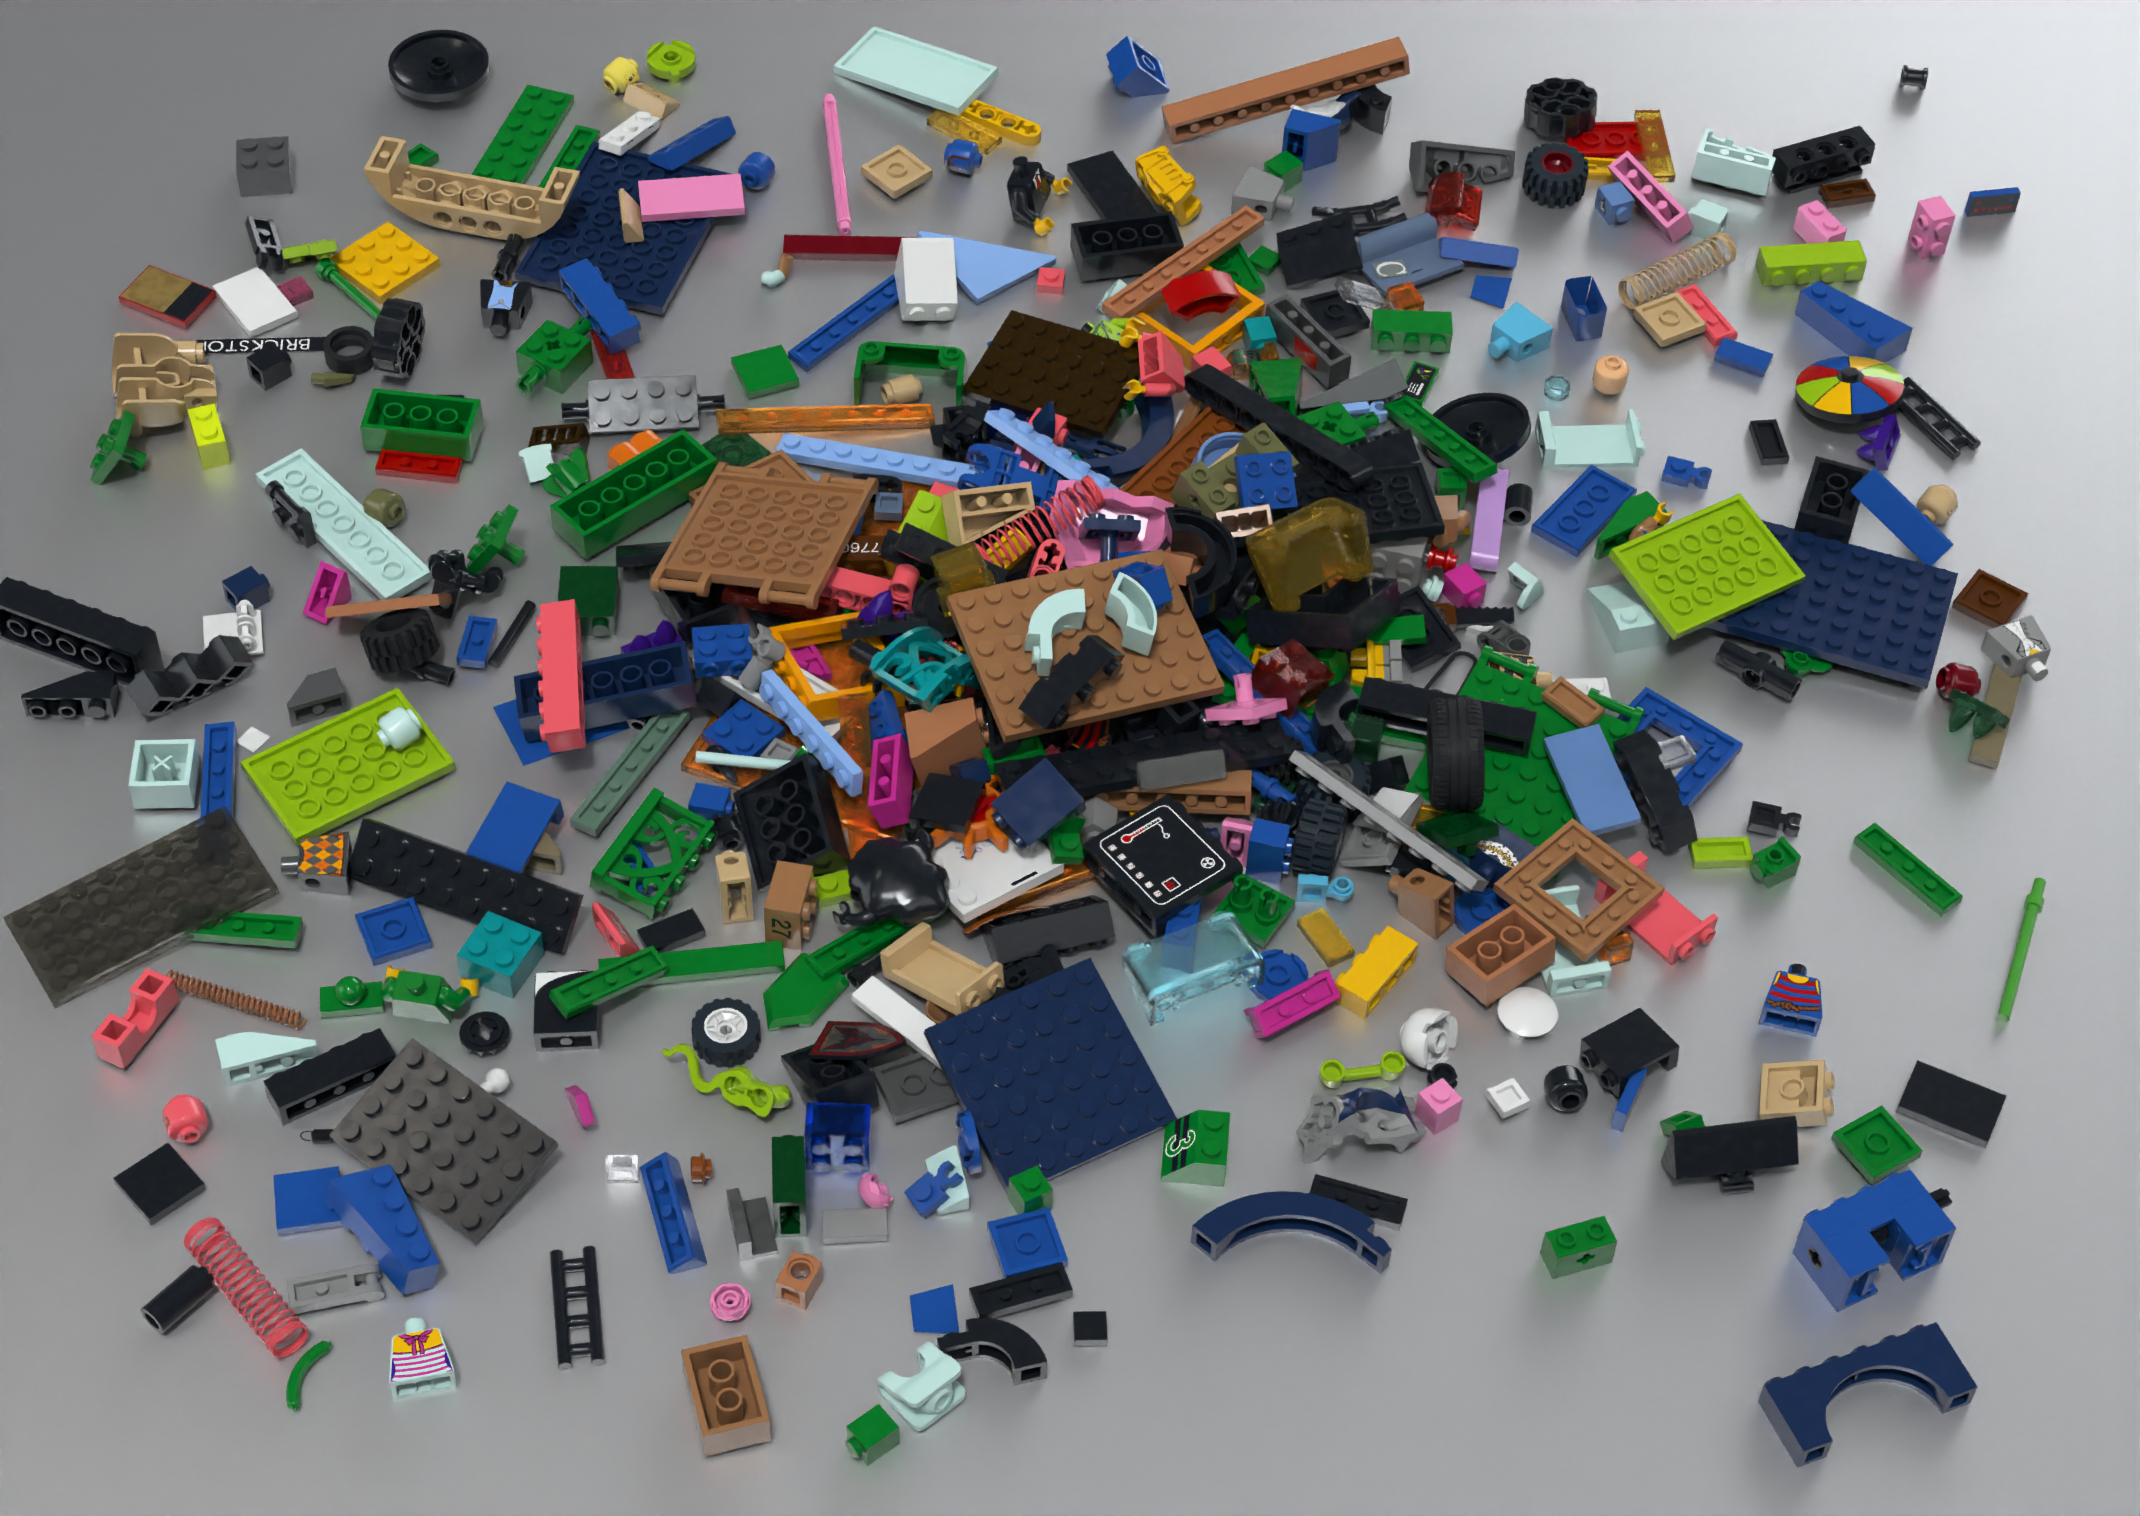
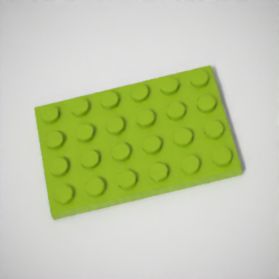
[1608,493,1806,640]
[240,687,456,846]

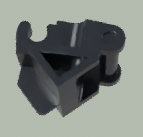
[930,402,991,462]

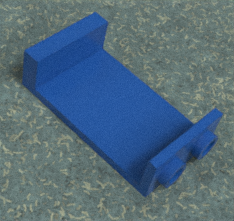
[466,782,564,873]

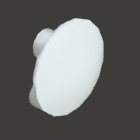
[1497,987,1559,1040]

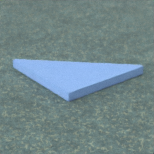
[917,231,1057,305]

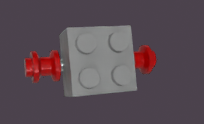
[1359,537,1458,593]

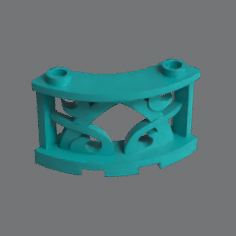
[869,626,980,713]

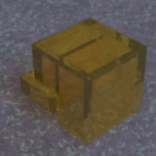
[930,541,996,618]

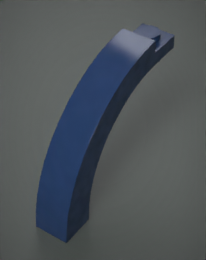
[1081,383,1174,488]
[1191,1191,1392,1274]

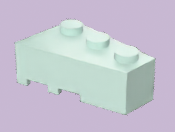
[1691,128,1776,196]

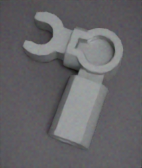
[738,624,785,691]

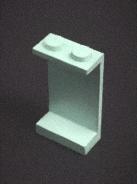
[1535,409,1645,468]
[1540,885,1612,998]

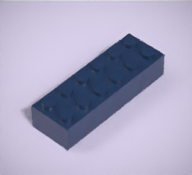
[513,641,698,742]

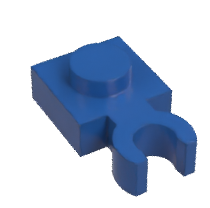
[1661,456,1712,489]
[904,1161,964,1218]

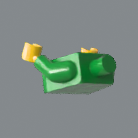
[380,965,479,1024]

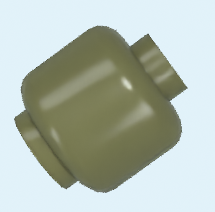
[363,489,405,528]

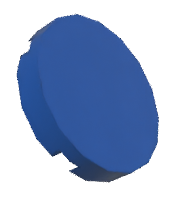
[1454,887,1511,935]
[1247,949,1309,1001]
[955,1110,982,1175]

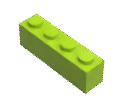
[1755,240,1867,287]

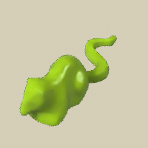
[662,1044,792,1117]

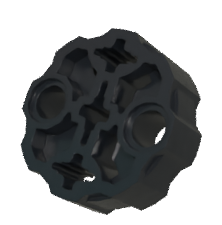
[1524,77,1598,138]
[371,298,425,379]

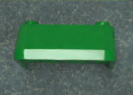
[854,341,967,409]

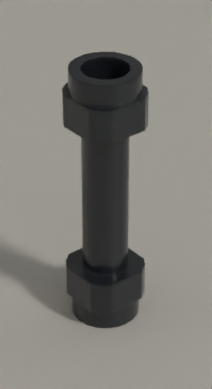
[847,934,904,989]

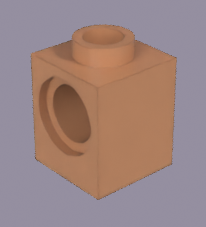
[775,1251,823,1310]

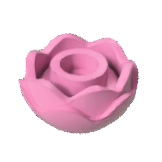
[858,1173,893,1209]
[710,1283,750,1322]

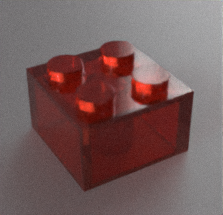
[1251,638,1335,719]

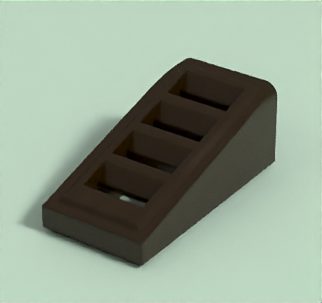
[528,423,590,455]

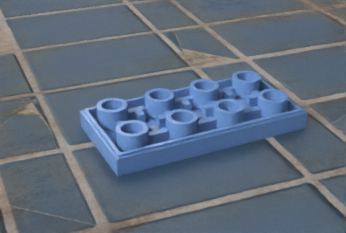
[1543,724,1641,835]

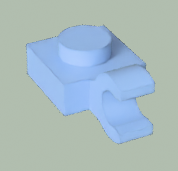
[1342,400,1388,422]

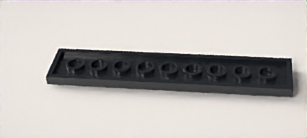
[994,718,1294,797]

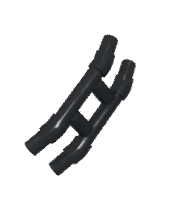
[1311,196,1407,234]

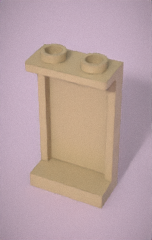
[880,921,1005,1016]

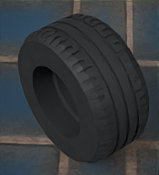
[1427,697,1485,811]

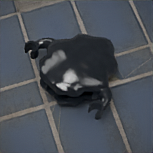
[832,817,950,927]

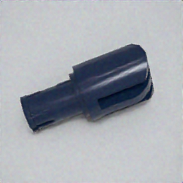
[1063,433,1127,459]

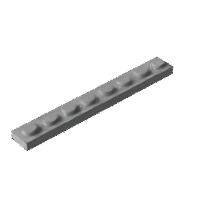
[1289,750,1489,893]

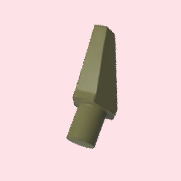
[311,372,356,389]

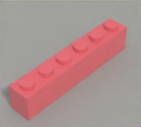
[536,599,586,753]

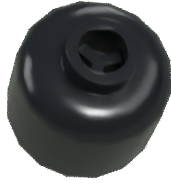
[1544,1065,1588,1111]

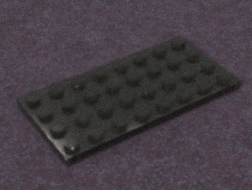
[3,806,279,1008]

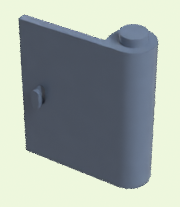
[1358,213,1464,297]

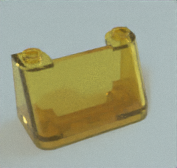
[1246,497,1374,612]

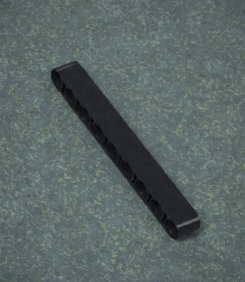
[1184,364,1374,492]

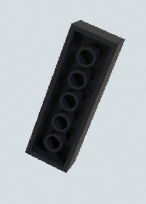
[0,577,165,686]

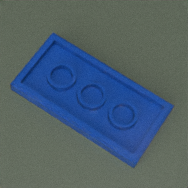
[1531,464,1637,557]

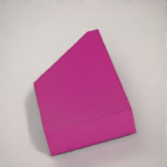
[789,644,832,681]
[565,1085,595,1127]

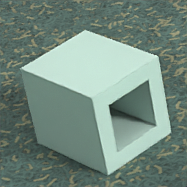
[1688,199,1730,241]

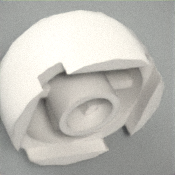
[1400,1007,1458,1071]

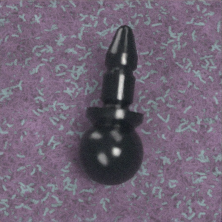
[705,745,738,783]

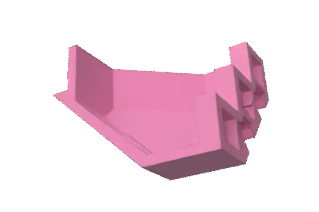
[1050,480,1174,569]

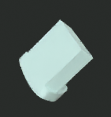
[519,444,553,485]
[1507,562,1544,610]

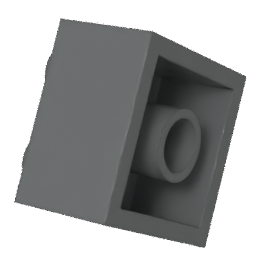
[236,136,293,197]

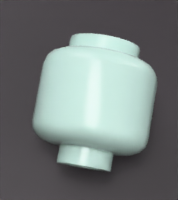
[376,707,423,750]

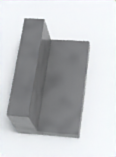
[726,1188,778,1261]

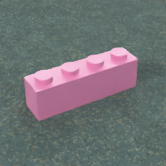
[1608,151,1694,244]

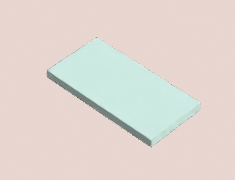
[834,26,999,116]

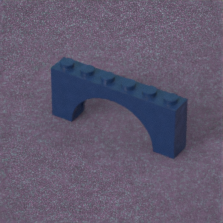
[1758,1322,1978,1468]

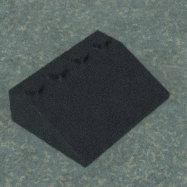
[733,753,851,893]

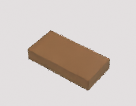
[1541,676,1605,729]

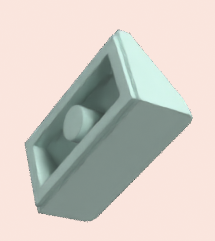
[925,1145,969,1215]

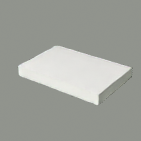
[212,267,298,338]

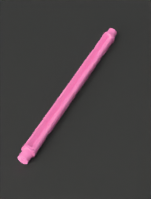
[822,93,852,236]

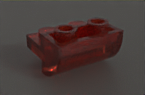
[1425,172,1483,231]

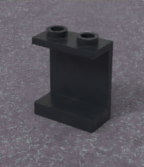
[1579,1008,1680,1098]

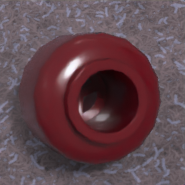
[1936,662,1981,702]

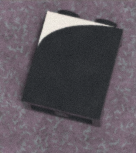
[533,970,599,1052]

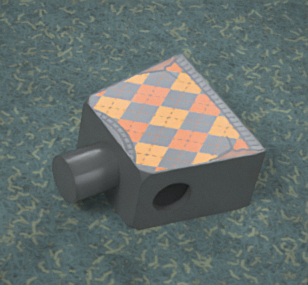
[281,832,353,895]

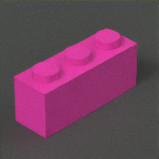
[868,733,914,829]

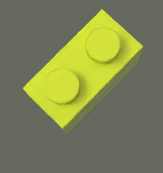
[187,403,230,470]

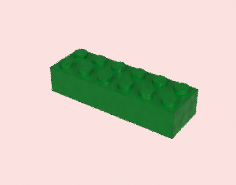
[550,429,717,559]

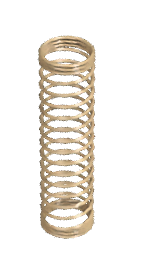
[1618,232,1737,310]

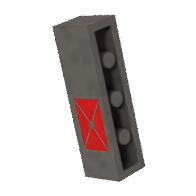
[1265,294,1352,388]

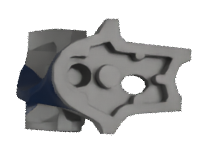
[1296,1085,1427,1163]

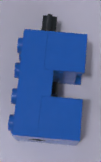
[1792,1169,1956,1312]

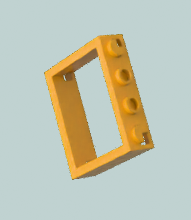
[1130,265,1265,371]
[768,611,906,722]

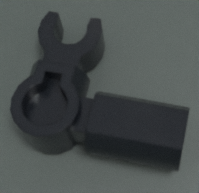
[848,638,899,693]

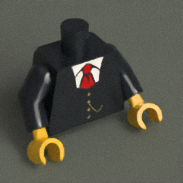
[1007,156,1072,236]

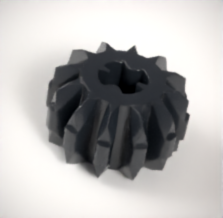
[1256,798,1302,839]

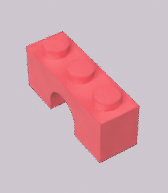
[92,968,179,1069]

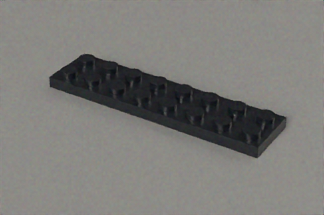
[347,818,584,954]

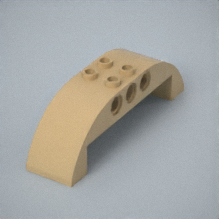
[364,136,580,240]

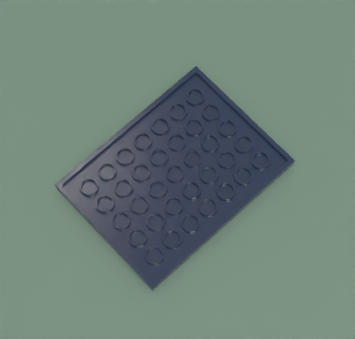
[515,141,731,315]
[1705,520,1958,689]

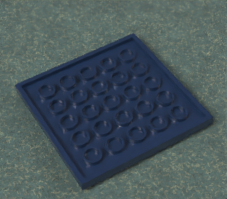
[923,958,1177,1195]

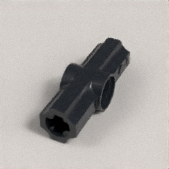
[1715,640,1802,701]

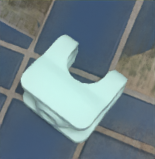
[876,1342,966,1431]

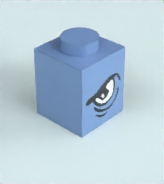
[1595,181,1635,225]

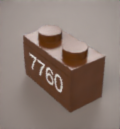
[836,535,889,579]

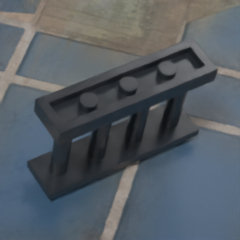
[877,523,1008,589]

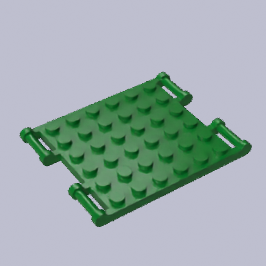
[1404,645,1645,879]

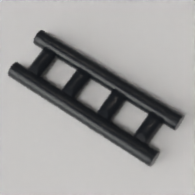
[1898,377,1981,459]
[550,1246,605,1370]

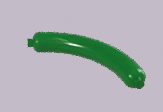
[286,1341,333,1412]

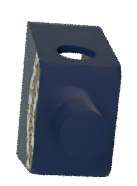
[1469,820,1537,884]

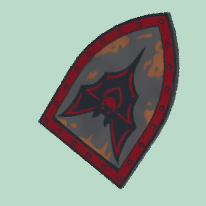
[808,1021,907,1065]

